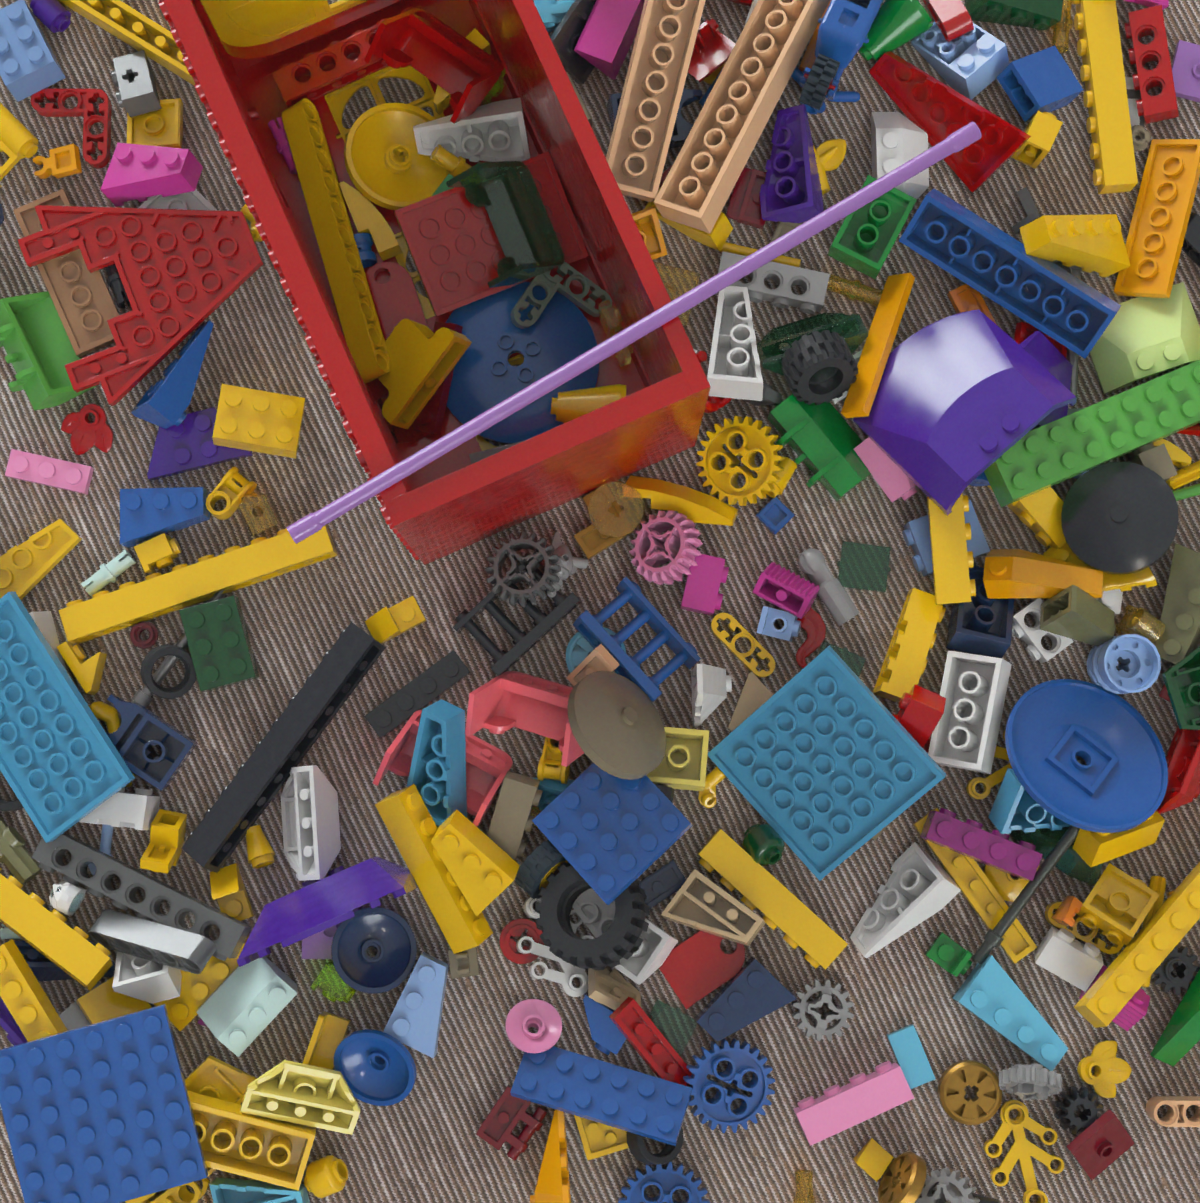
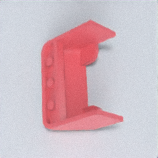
[465,671,584,767]
[373,710,513,827]

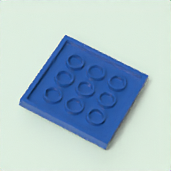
[532,763,693,905]

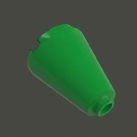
[858,0,933,62]

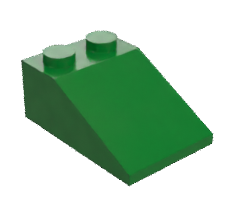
[827,175,917,279]

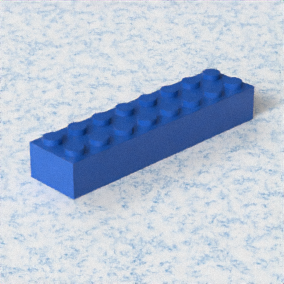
[899,188,1121,359]

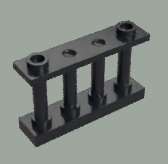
[453,552,580,676]

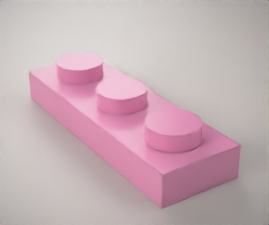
[5,449,94,494]

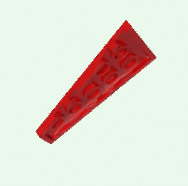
[868,51,1031,193]

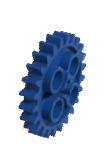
[683,1038,775,1133]
[618,1161,710,1203]

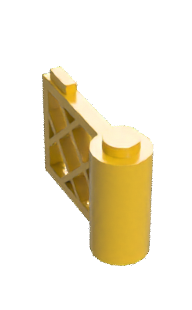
[0,102,38,188]

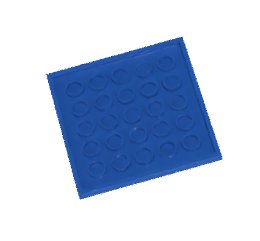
[0,1004,208,1203]

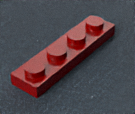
[609,997,692,1087]

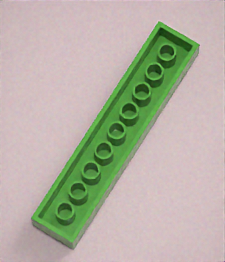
[984,360,1200,508]

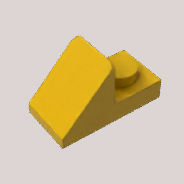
[365,596,426,644]
[56,641,107,695]
[209,863,254,921]

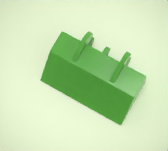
[0,291,97,411]

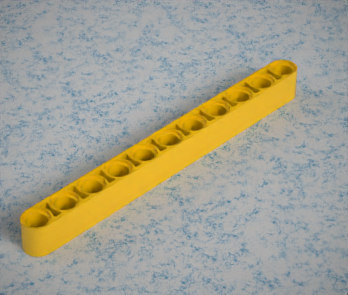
[281,98,392,383]

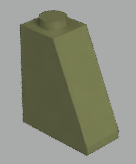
[1040,585,1116,647]

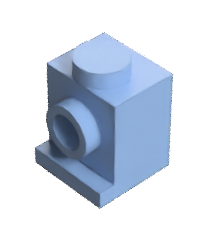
[756,606,801,642]

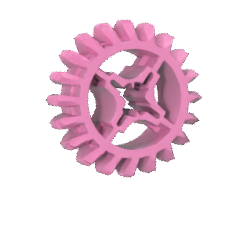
[629,510,703,585]

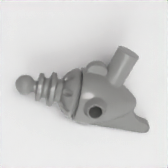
[547,532,588,598]

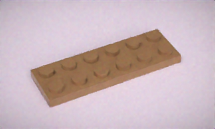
[13,189,120,358]

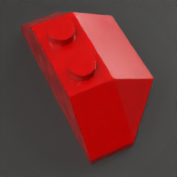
[1156,726,1200,814]

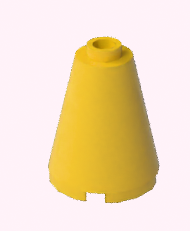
[551,384,626,423]

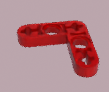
[30,89,112,169]

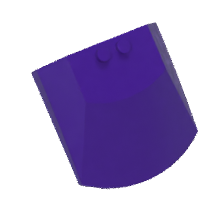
[853,309,1077,516]
[237,856,418,967]

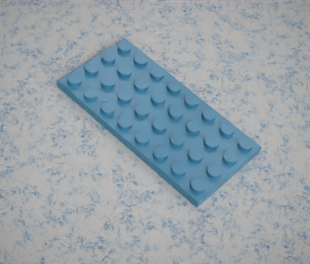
[0,592,135,843]

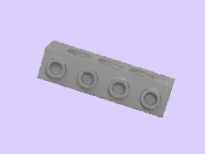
[718,251,830,314]

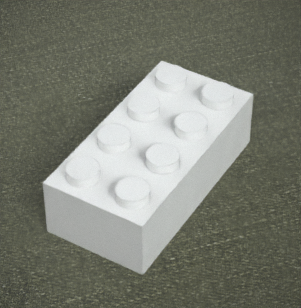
[928,650,1012,774]

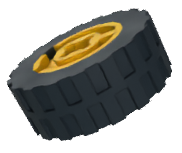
[515,840,571,899]

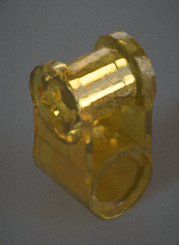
[1115,605,1165,643]

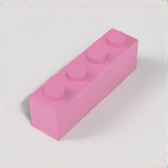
[793,1061,914,1146]

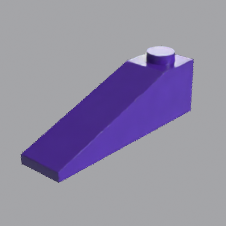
[760,104,824,223]

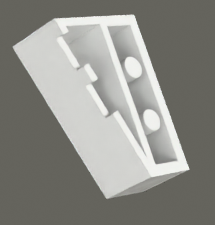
[79,787,161,830]

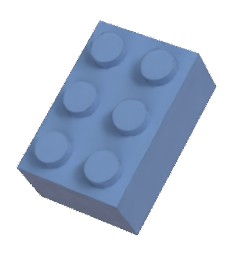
[0,0,66,102]

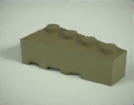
[1155,544,1200,666]

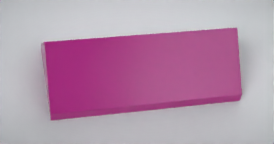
[574,0,645,80]

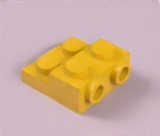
[1077,863,1160,946]

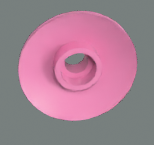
[505,999,562,1053]

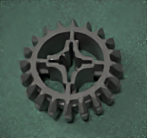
[485,531,561,607]

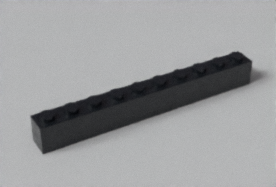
[181,622,386,873]

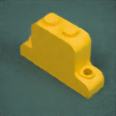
[378,319,472,429]

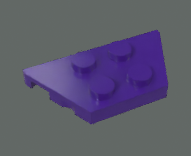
[147,407,253,481]

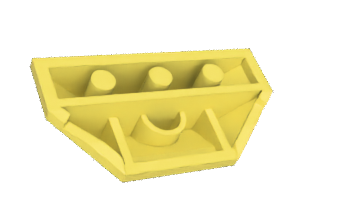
[240,1060,360,1135]

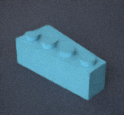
[953,954,1068,1071]

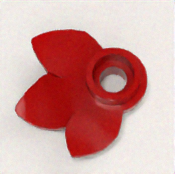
[61,404,113,455]

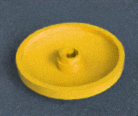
[344,103,449,210]

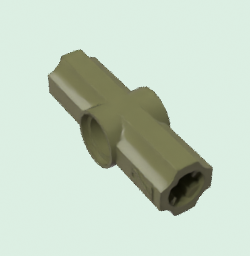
[0,816,43,885]

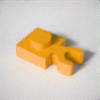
[32,143,82,179]

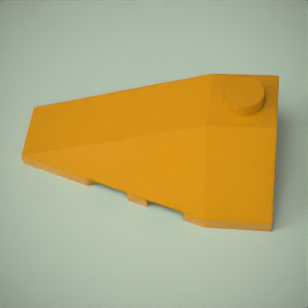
[983,549,1104,599]

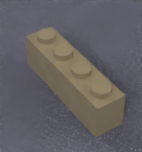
[487,770,543,892]

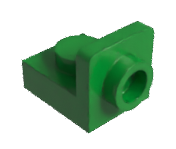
[924,932,973,977]

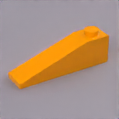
[530,1109,571,1203]

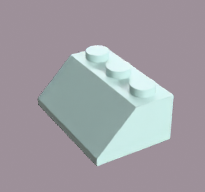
[196,956,298,1057]

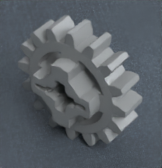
[792,978,854,1042]
[999,1063,1062,1100]
[916,1168,980,1203]

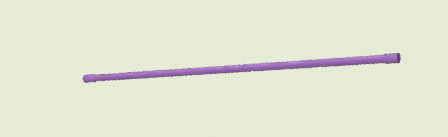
[286,121,982,544]

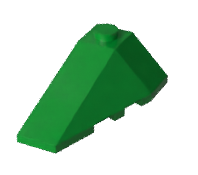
[1150,970,1200,1067]

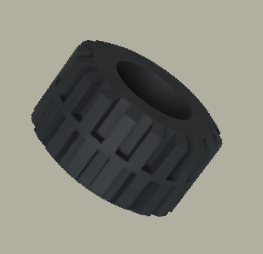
[781,330,858,405]

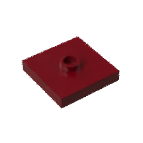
[1066,1109,1135,1180]

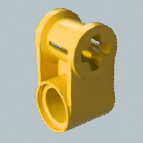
[206,466,257,520]
[537,737,570,784]

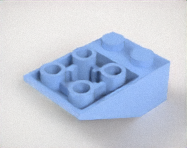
[911,21,1010,100]

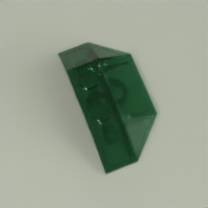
[756,313,868,376]

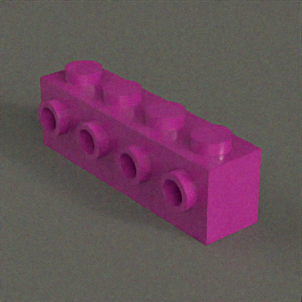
[920,808,1043,881]

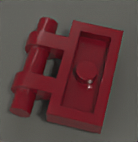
[476,1084,548,1161]

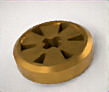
[938,1060,1002,1125]
[878,1151,927,1203]

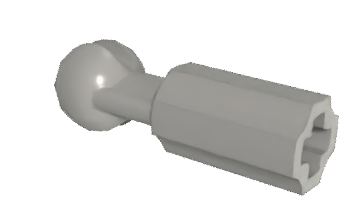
[798,548,860,626]

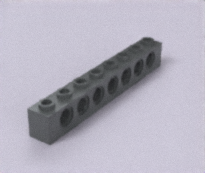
[31,832,252,961]

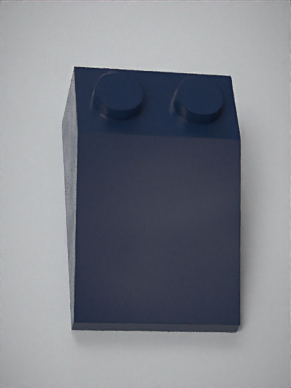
[946,566,1014,658]

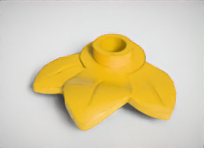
[1077,1040,1132,1098]

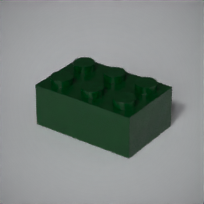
[179,596,260,692]

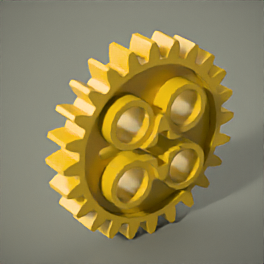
[696,416,785,506]

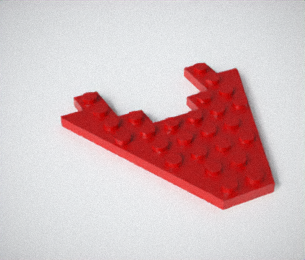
[18,205,263,406]

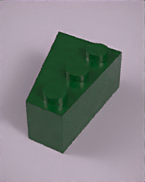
[964,0,1063,30]

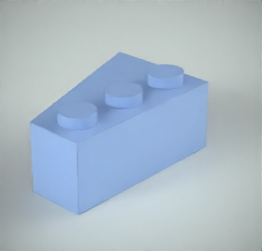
[383,952,449,1059]

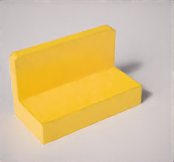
[302,1011,350,1070]

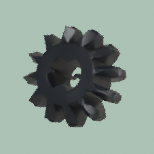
[1054,1086,1104,1136]

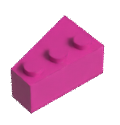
[100,143,203,207]

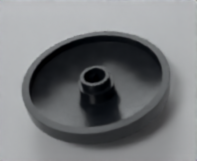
[1061,462,1179,575]

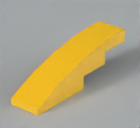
[624,475,738,526]

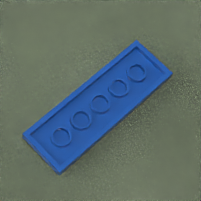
[510,1046,692,1146]

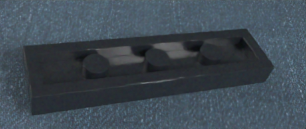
[364,650,471,739]

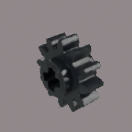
[1151,946,1200,995]

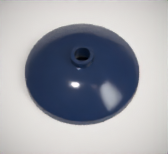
[331,907,417,994]

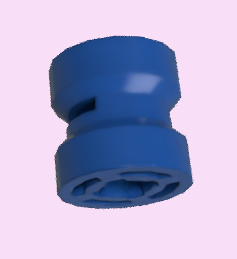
[354,233,377,268]

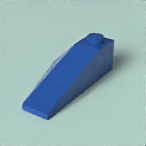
[130,320,214,429]

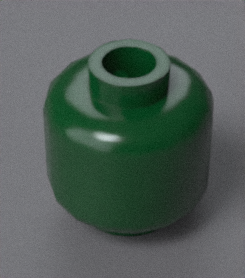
[742,824,785,866]

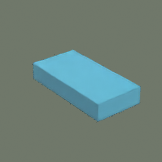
[886,1024,936,1089]

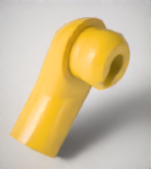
[698,767,726,808]

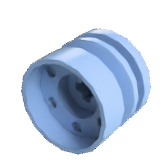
[1087,634,1161,694]

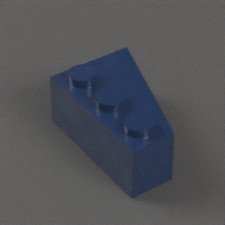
[695,956,797,1042]

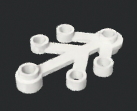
[516,897,595,997]

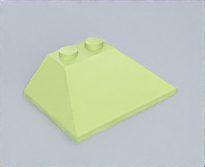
[1089,282,1200,394]

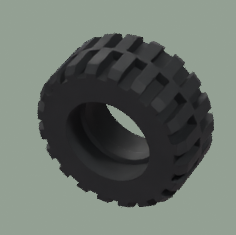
[535,862,650,970]

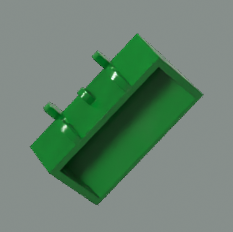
[767,394,871,502]

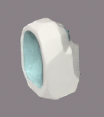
[49,881,86,916]

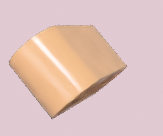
[1145,1096,1200,1127]

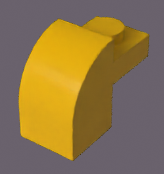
[140,809,187,874]

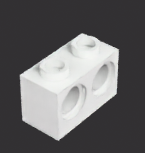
[1012,598,1074,663]

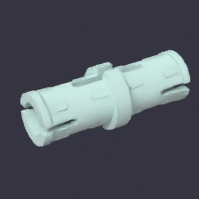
[81,549,136,597]

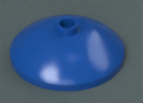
[334,1029,416,1106]

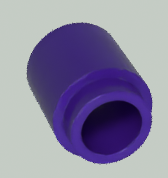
[30,0,71,33]

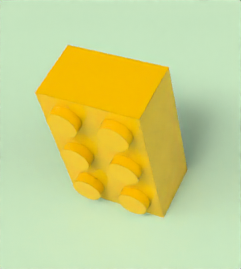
[212,384,305,459]

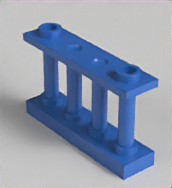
[573,577,701,703]

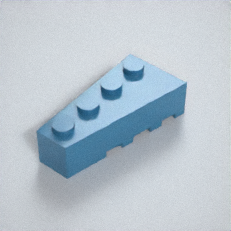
[407,699,467,826]
[988,768,1071,834]

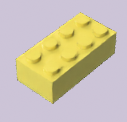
[646,727,709,791]

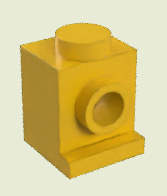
[134,533,182,574]

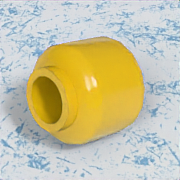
[304,1155,348,1198]

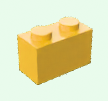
[1011,111,1063,169]

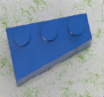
[120,487,210,548]

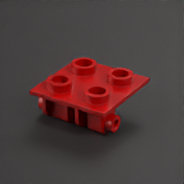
[688,19,736,83]

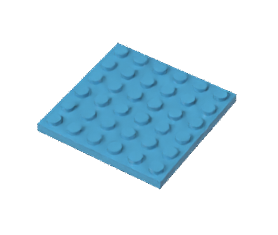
[707,645,947,881]

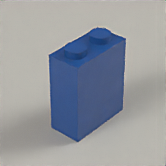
[996,45,1084,122]

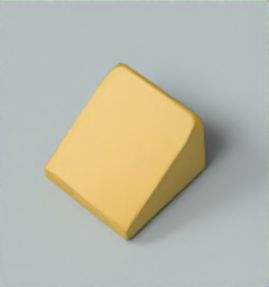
[853,1137,894,1182]

